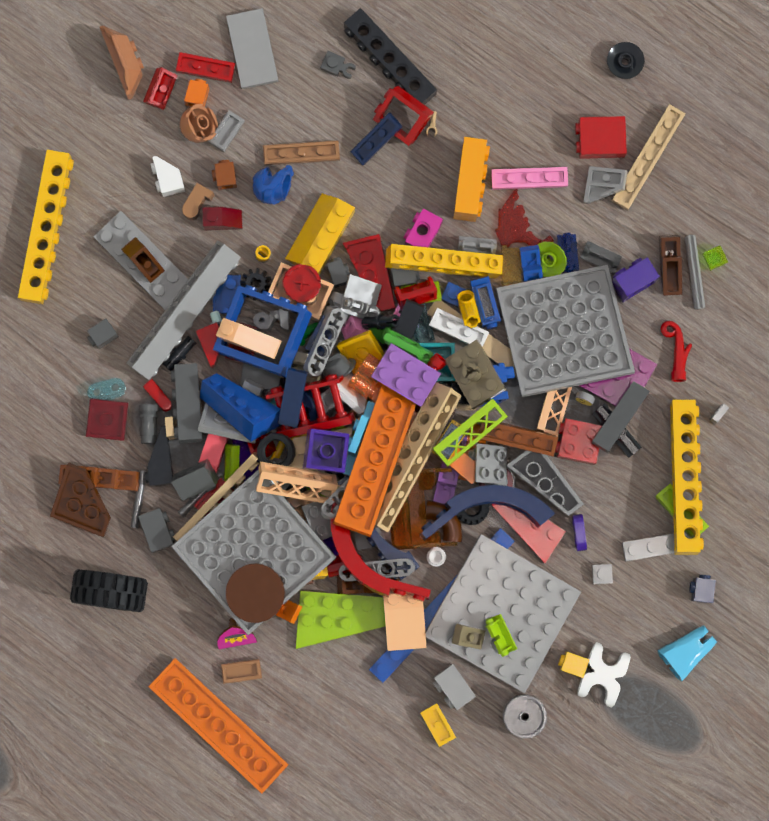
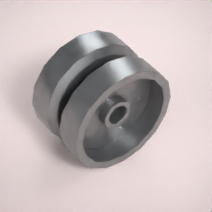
[503,695,547,738]

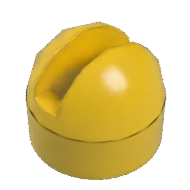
[255,245,271,262]

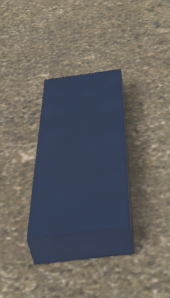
[350,113,403,166]
[278,368,308,428]

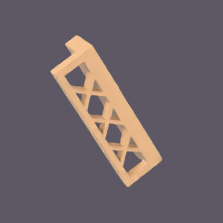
[536,387,572,436]
[256,461,338,503]

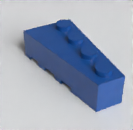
[200,373,281,442]

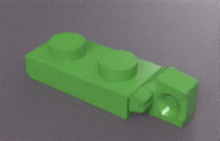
[382,327,433,364]

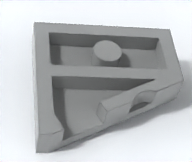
[584,166,628,204]

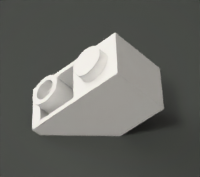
[150,156,185,197]

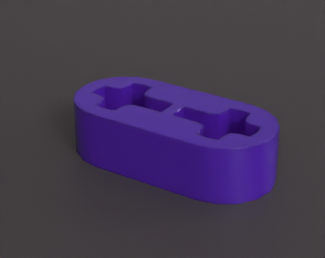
[572,514,587,551]

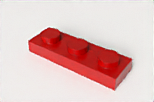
[176,52,235,83]

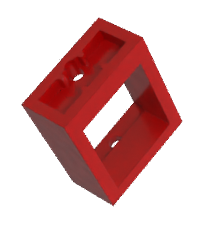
[373,86,434,146]

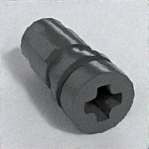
[139,404,158,444]

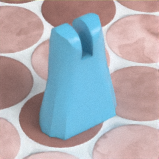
[658,625,717,681]

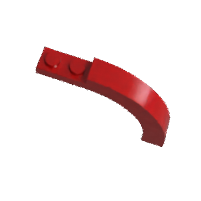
[330,499,431,602]

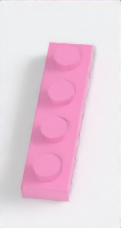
[491,167,568,190]

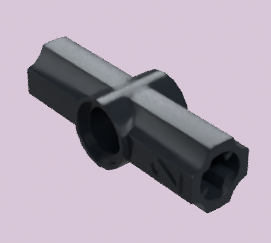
[592,403,642,458]

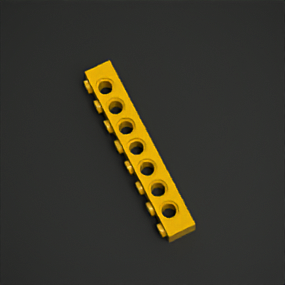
[18,150,74,304]
[670,400,704,555]

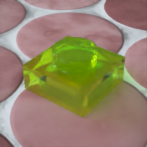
[702,245,728,271]

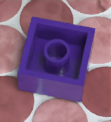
[612,257,660,302]
[303,429,350,473]

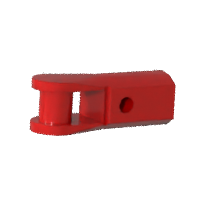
[143,379,172,412]

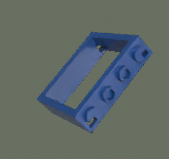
[213,285,312,378]

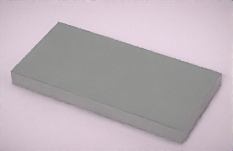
[226,8,279,89]

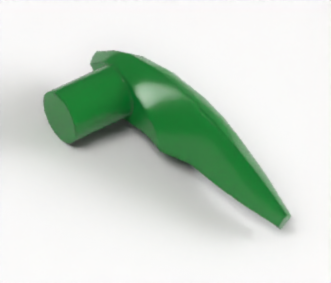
[300,322,318,346]

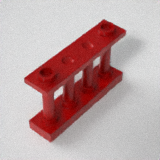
[265,374,355,437]

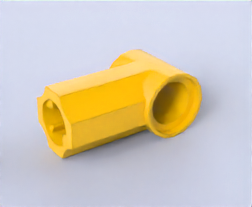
[457,290,481,328]

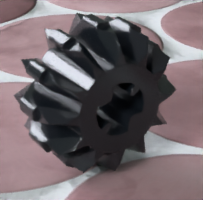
[240,268,272,301]

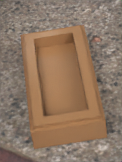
[221,659,262,684]

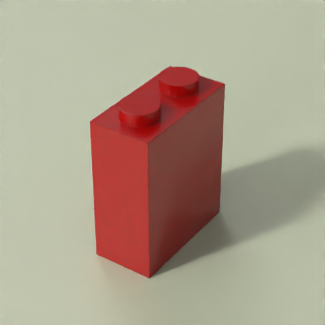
[575,116,627,159]

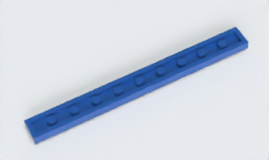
[369,528,515,682]

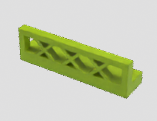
[433,399,508,467]

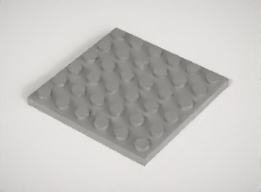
[496,265,635,397]
[171,469,337,635]
[425,534,581,693]

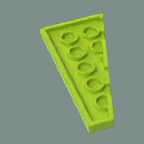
[296,591,386,649]

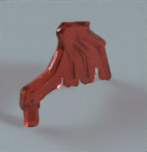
[495,189,554,249]

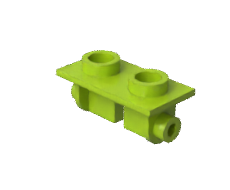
[485,614,517,657]

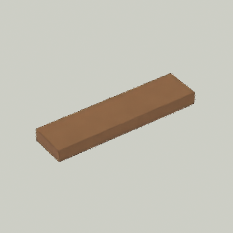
[263,140,340,165]

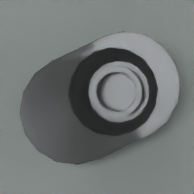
[320,353,356,391]

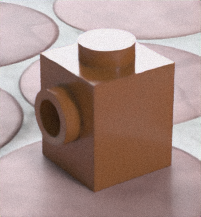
[212,160,237,190]

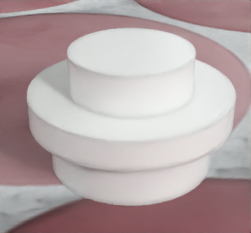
[427,547,446,567]

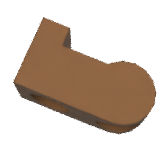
[182,183,215,220]

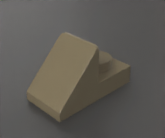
[452,624,485,649]

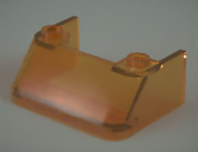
[391,468,458,550]

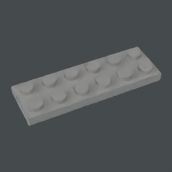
[93,211,188,310]

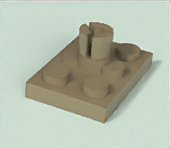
[445,340,507,410]

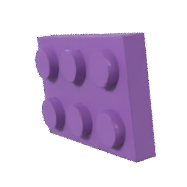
[371,343,441,406]

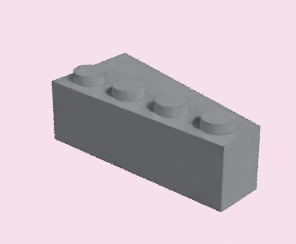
[506,450,584,516]

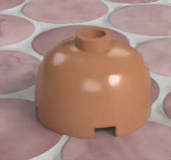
[180,104,218,143]

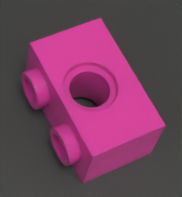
[403,209,443,248]

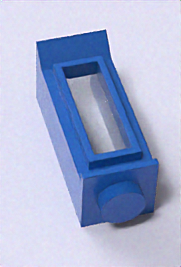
[470,276,501,330]

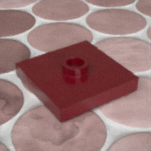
[86,398,129,441]

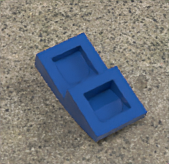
[519,245,543,282]

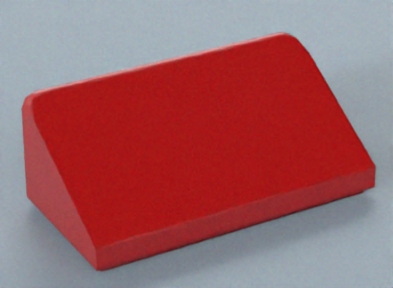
[143,67,178,110]

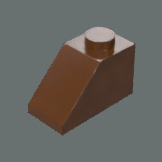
[121,237,165,283]

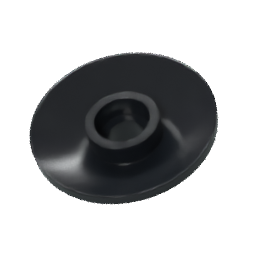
[607,42,645,79]

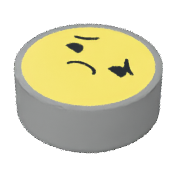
[575,391,595,406]

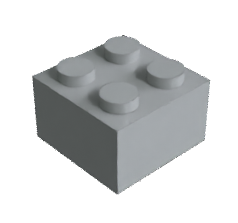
[433,664,476,710]

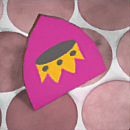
[217,618,257,649]

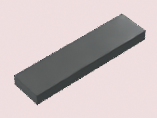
[592,381,650,453]

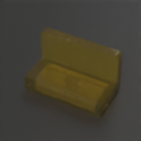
[501,245,521,286]

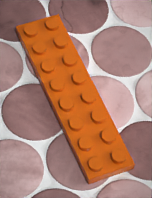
[333,384,416,537]
[148,658,289,794]

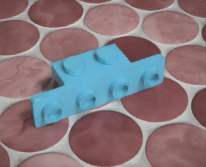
[343,401,375,476]

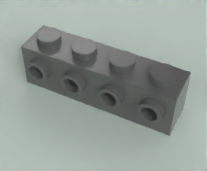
[171,363,202,444]

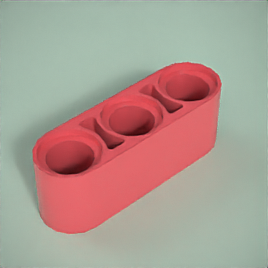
[199,434,229,473]

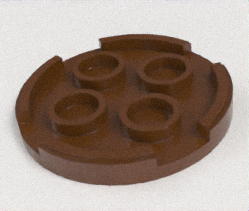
[226,563,285,623]

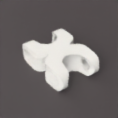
[577,642,631,708]

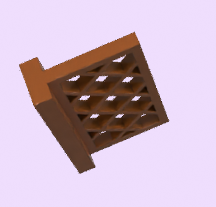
[479,418,558,457]

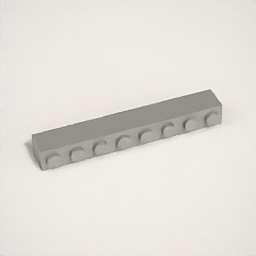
[127,241,241,380]

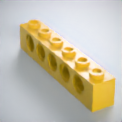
[385,244,503,279]

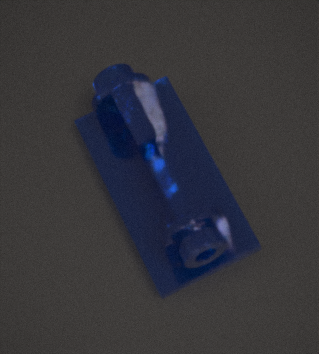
[557,232,579,273]

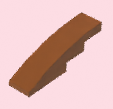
[58,465,140,491]

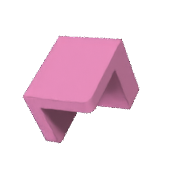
[341,315,368,340]

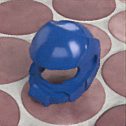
[252,165,294,204]

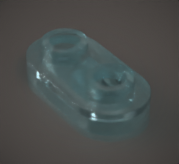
[87,378,126,400]

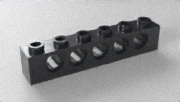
[344,8,437,105]

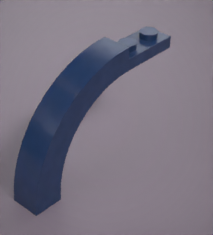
[420,485,555,541]

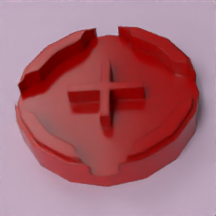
[283,264,321,303]

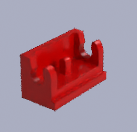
[394,276,437,310]

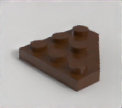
[50,463,111,537]

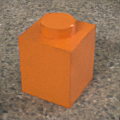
[184,79,210,107]

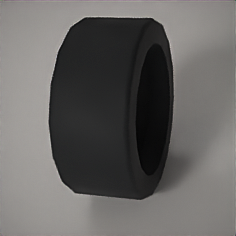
[257,433,296,466]

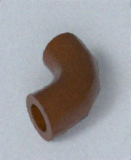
[425,500,462,543]

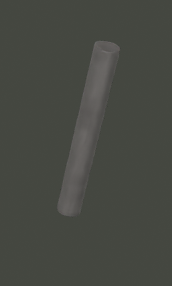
[130,470,147,529]
[178,471,224,517]

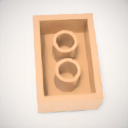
[268,262,334,323]

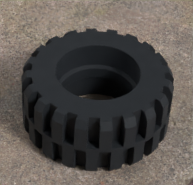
[70,569,148,612]

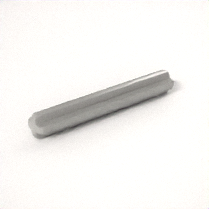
[685,235,705,310]

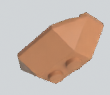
[100,26,144,100]

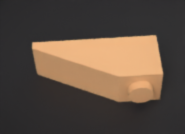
[216,318,282,359]

